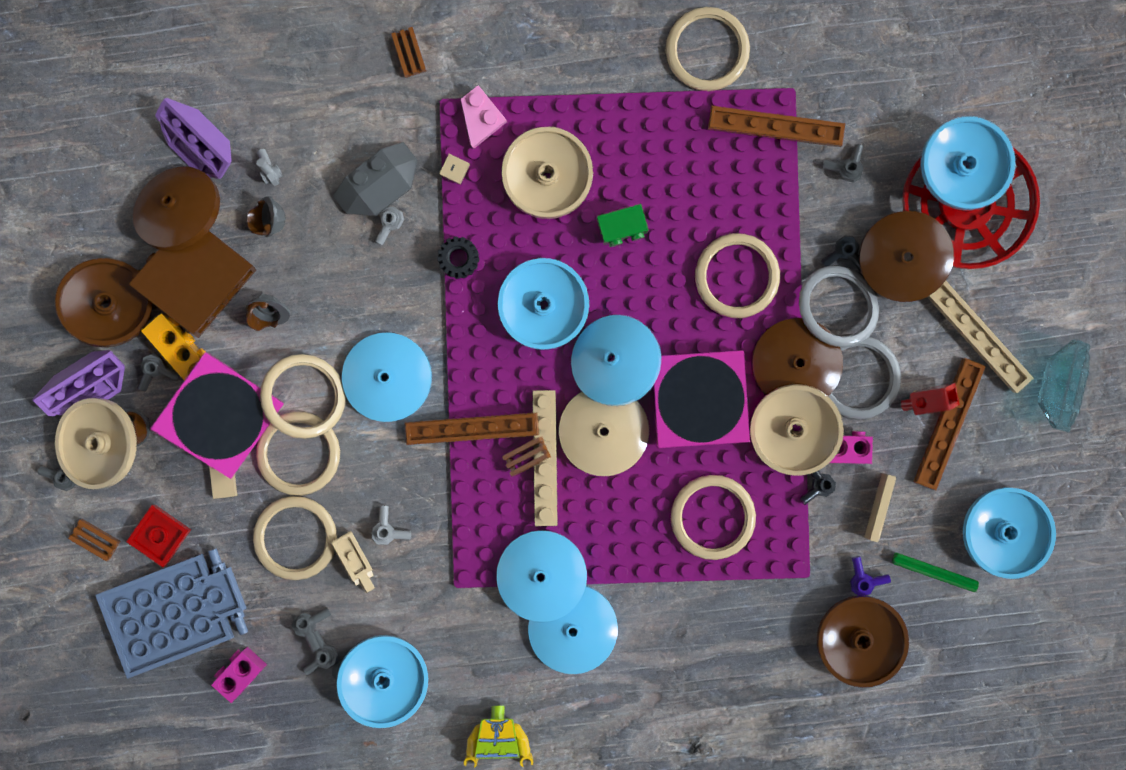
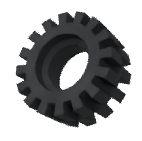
[437,237,480,279]

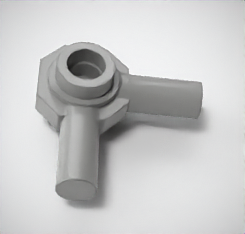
[257,149,283,186]
[375,206,404,245]
[372,506,411,545]

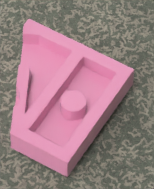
[461,85,507,149]

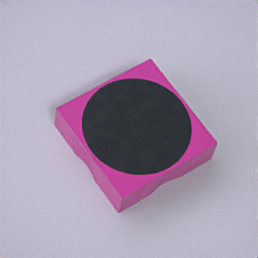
[151,351,284,479]
[652,351,750,448]

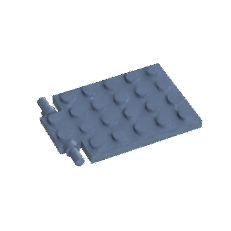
[95,548,248,679]

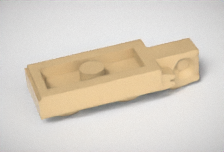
[330,531,375,593]

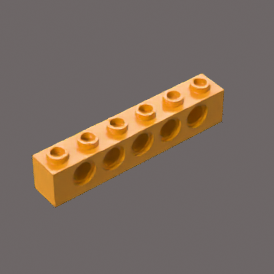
[141,313,206,381]

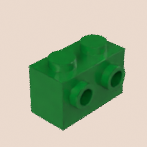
[597,204,649,247]

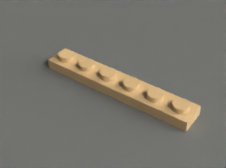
[928,281,1034,393]
[533,390,558,526]

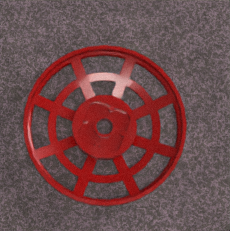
[902,146,1040,270]

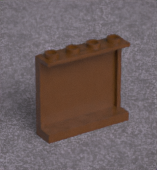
[129,231,256,338]

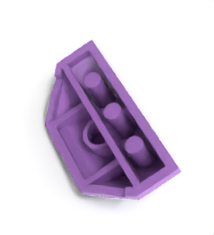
[155,98,231,179]
[33,350,125,416]

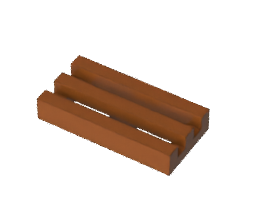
[391,27,427,78]
[502,437,551,477]
[68,519,121,561]

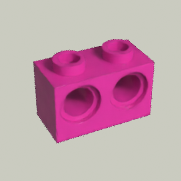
[830,431,873,464]
[211,647,267,703]

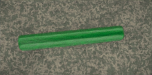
[892,553,979,592]

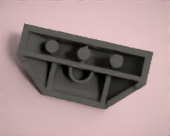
[333,142,418,216]

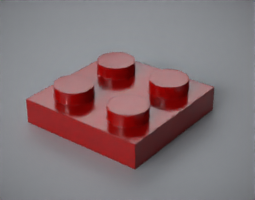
[126,504,191,567]

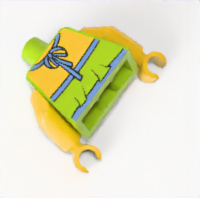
[464,706,533,768]

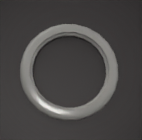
[799,266,879,347]
[828,337,901,420]

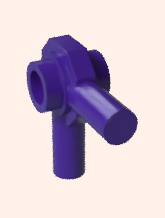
[850,556,891,596]

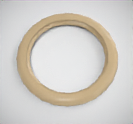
[666,7,750,91]
[695,233,780,318]
[260,354,346,439]
[256,411,340,496]
[671,475,756,560]
[253,496,337,580]

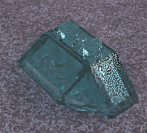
[1037,339,1090,433]

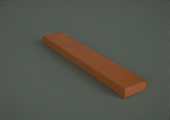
[708,106,845,147]
[913,358,986,491]
[405,412,539,445]

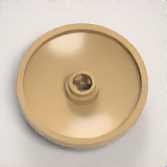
[502,127,593,219]
[750,384,843,475]
[559,392,649,476]
[55,398,137,489]

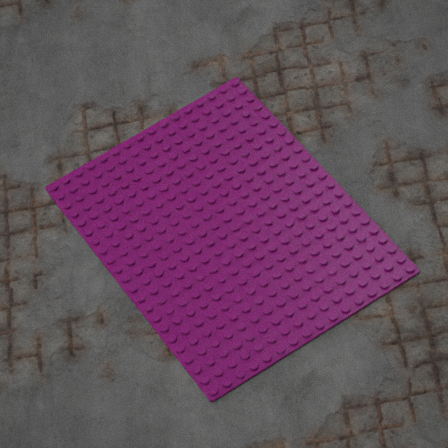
[440,88,810,588]

